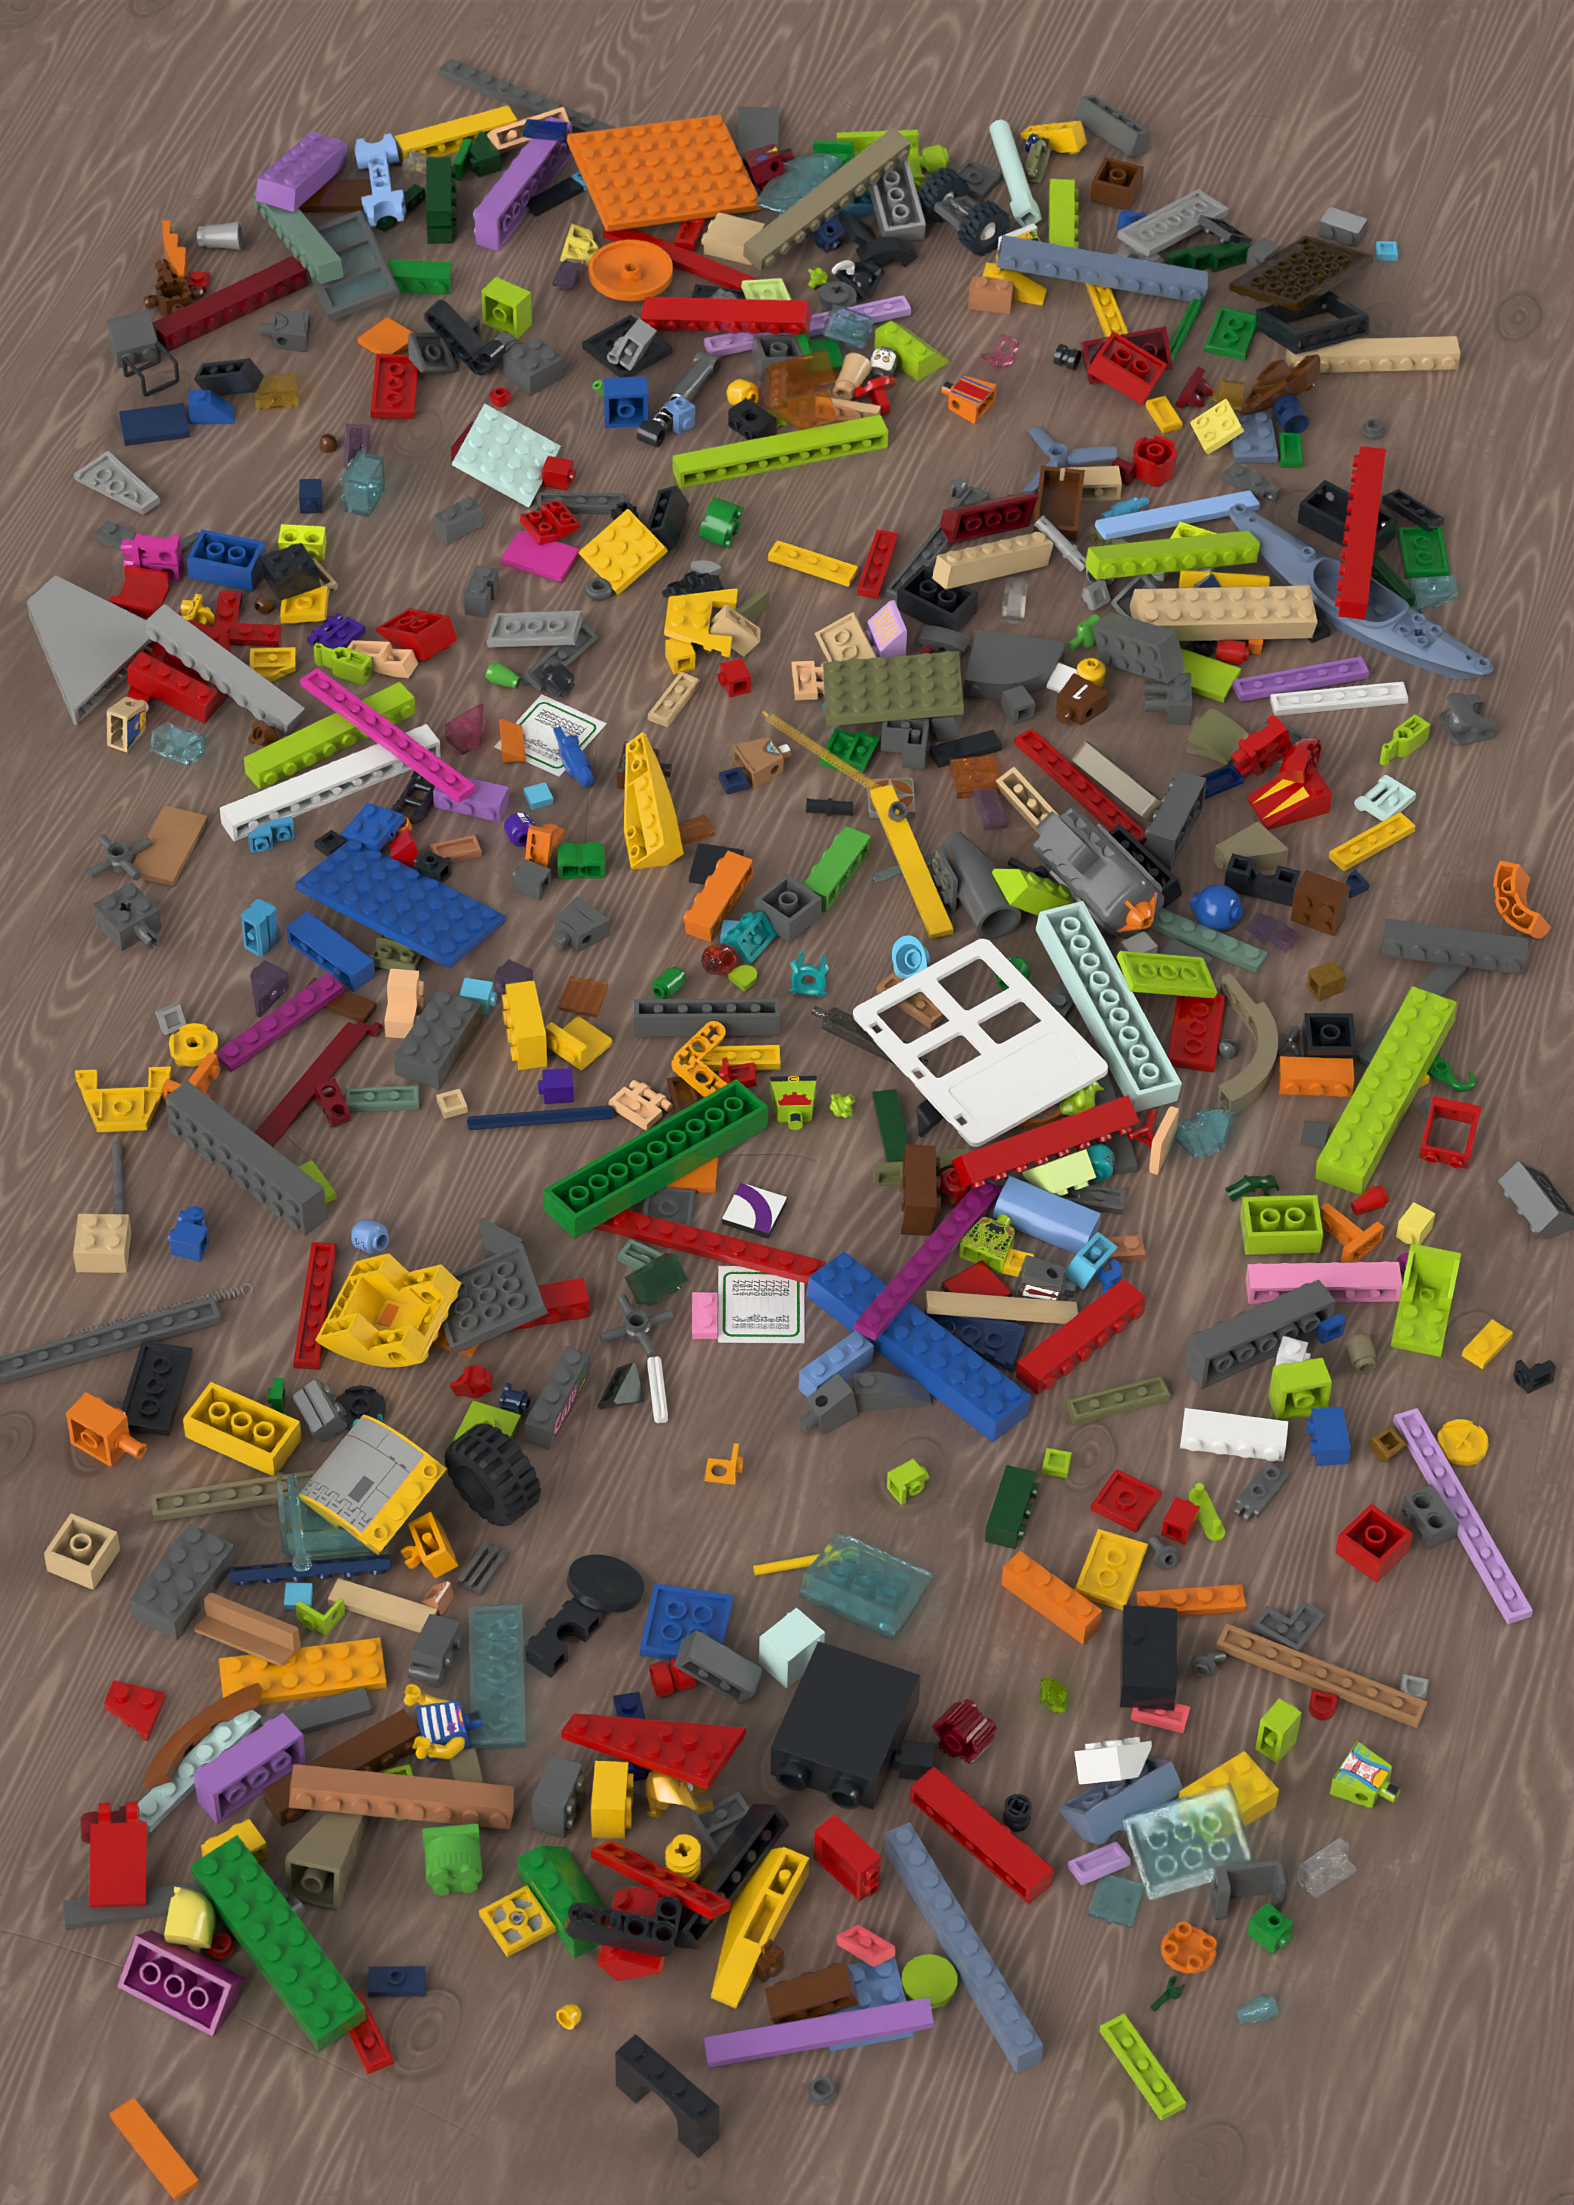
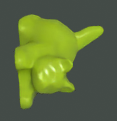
[1059,1081,1104,1116]

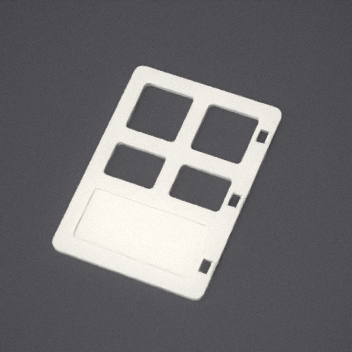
[853,939,1108,1147]

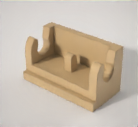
[710,604,760,657]

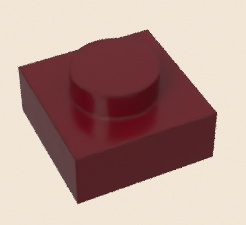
[1112,457,1135,486]

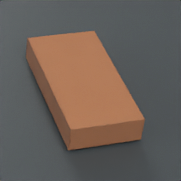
[430,835,482,863]

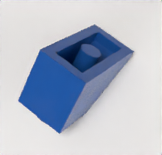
[188,390,234,424]

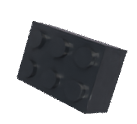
[897,565,978,632]

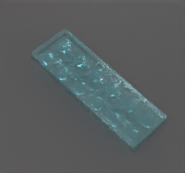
[469,1605,526,1750]

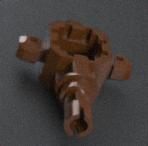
[143,259,204,316]

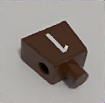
[1056,673,1109,725]

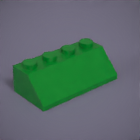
[517,1845,607,1959]

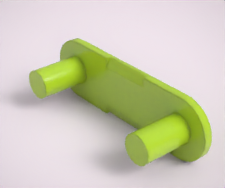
[1188,1483,1225,1541]

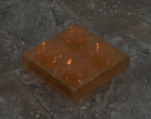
[949,755,1002,799]

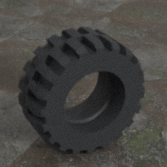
[444,1423,541,1526]

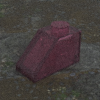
[445,703,485,755]

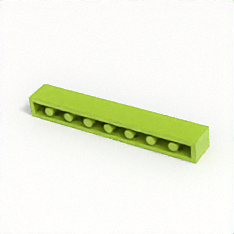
[1085,530,1260,580]
[244,682,416,790]

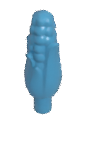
[1101,496,1150,519]

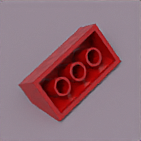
[128,652,229,724]

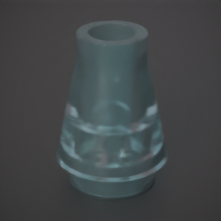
[1235,1993,1279,2025]

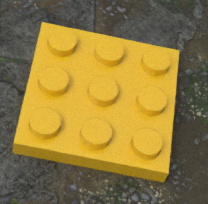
[578,509,668,595]

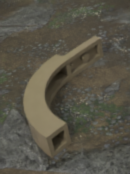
[1217,973,1278,1117]

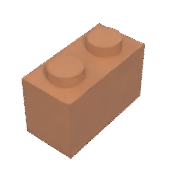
[968,276,1014,314]

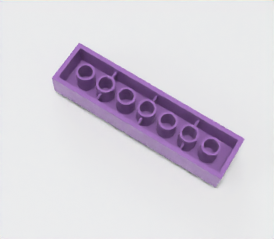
[473,116,572,251]

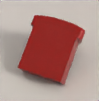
[389,828,418,867]

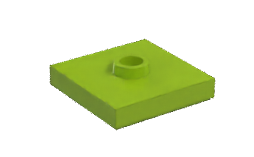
[453,1400,521,1442]

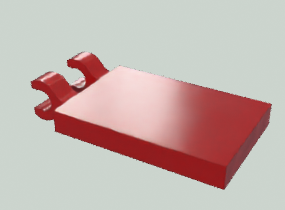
[89,1801,148,1909]

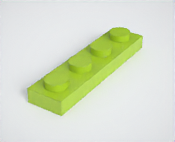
[1100,2014,1186,2121]

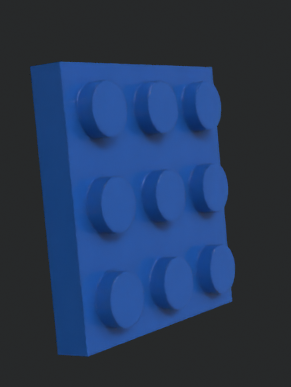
[640,1583,733,1660]

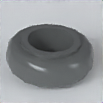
[585,578,613,601]

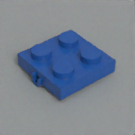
[340,802,406,851]

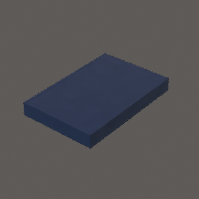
[119,403,190,446]

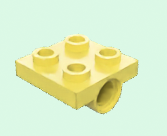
[1190,399,1244,455]

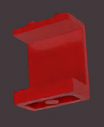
[108,565,170,620]

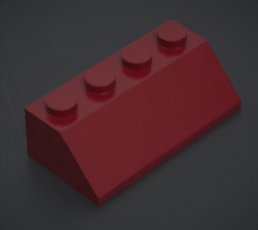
[1080,326,1173,384]
[940,493,1038,544]

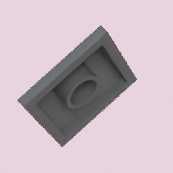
[408,333,457,373]

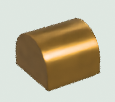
[1369,1426,1407,1462]

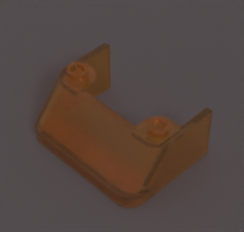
[765,350,837,430]

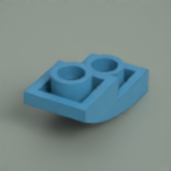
[248,816,295,853]

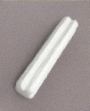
[647,1356,668,1424]

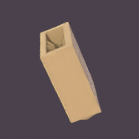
[701,213,765,265]

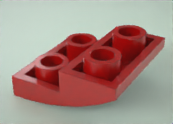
[520,500,580,545]

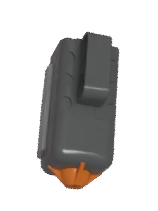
[1033,807,1164,939]

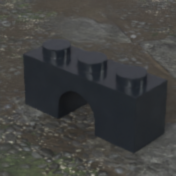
[1224,853,1301,907]
[525,1597,602,1678]

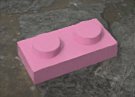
[692,1292,718,1339]

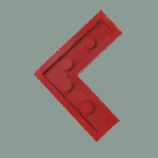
[213,591,282,647]

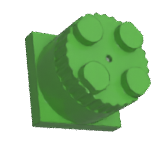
[422,1823,482,1896]

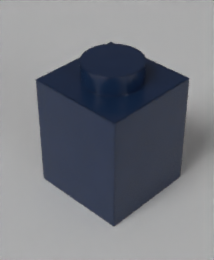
[299,479,323,513]

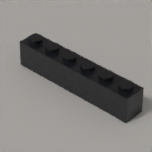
[674,1803,790,1950]

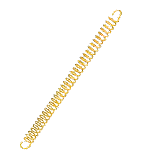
[762,711,882,790]

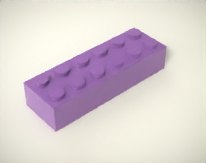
[256,132,348,212]

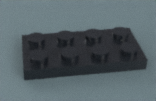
[121,1341,193,1436]

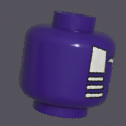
[504,812,536,847]

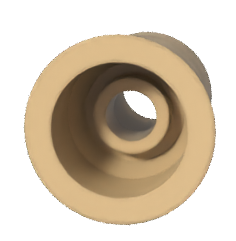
[833,353,872,401]

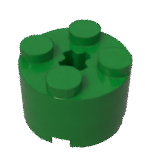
[699,497,744,549]

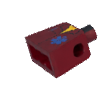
[744,144,794,185]

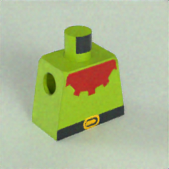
[770,1076,817,1130]

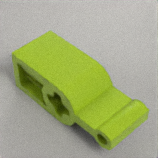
[314,643,373,686]
[1380,714,1431,766]

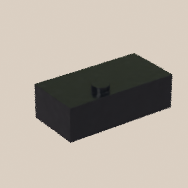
[1120,1605,1177,1711]

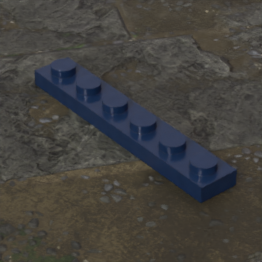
[229,1554,391,1586]

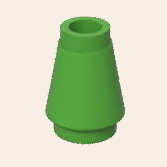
[485,662,521,689]

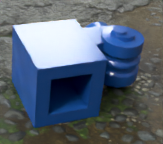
[168,1206,209,1262]

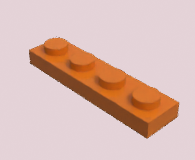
[1136,1584,1246,1617]

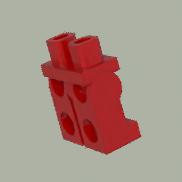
[1231,714,1292,779]

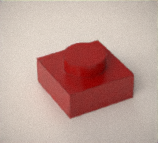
[186,271,210,293]

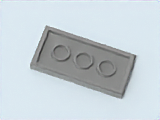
[486,611,583,647]

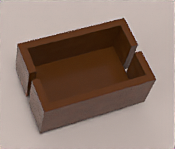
[1033,465,1085,541]

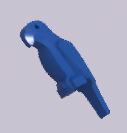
[553,726,595,788]

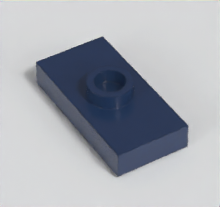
[368,1966,426,1997]

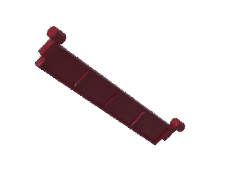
[254,1021,383,1147]

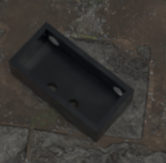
[1297,480,1398,555]

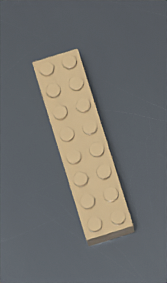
[1130,586,1317,641]

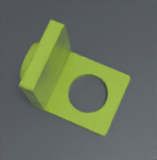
[295,1598,345,1636]

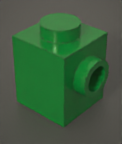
[1247,1902,1294,1954]

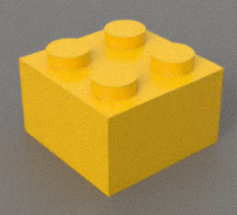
[591,1761,634,1839]

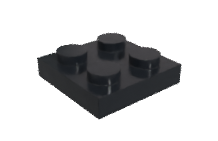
[1197,215,1252,243]

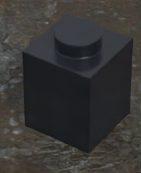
[894,1740,935,1780]

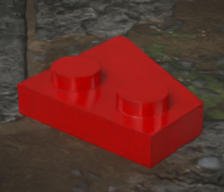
[104,1680,166,1741]

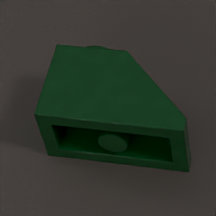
[468,131,501,178]

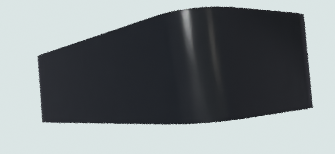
[424,299,506,375]
[565,1896,682,1957]

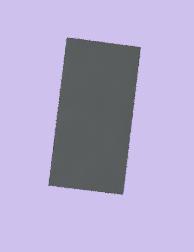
[737,107,779,166]

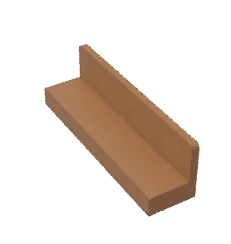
[195,1592,301,1666]

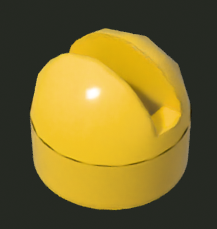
[556,2004,582,2029]

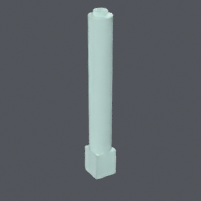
[989,120,1042,227]

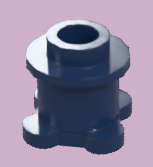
[499,1383,531,1415]

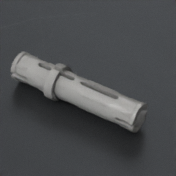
[1034,515,1086,572]

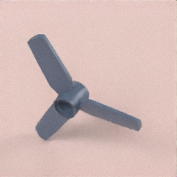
[1022,427,1118,493]

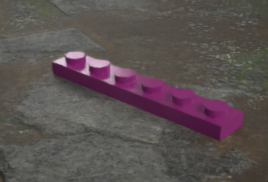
[215,973,344,1072]

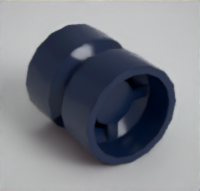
[1273,395,1309,433]

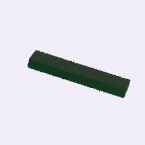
[872,1089,908,1162]

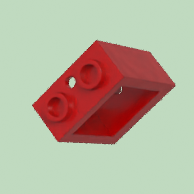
[1419,1096,1482,1169]
[813,1814,881,1902]

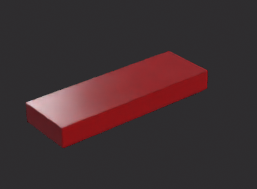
[348,1990,394,2075]

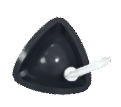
[832,260,885,299]

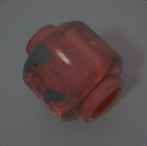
[701,944,737,975]

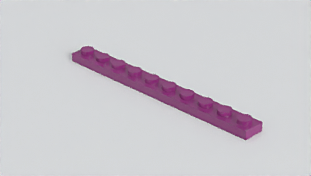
[853,1180,1002,1341]

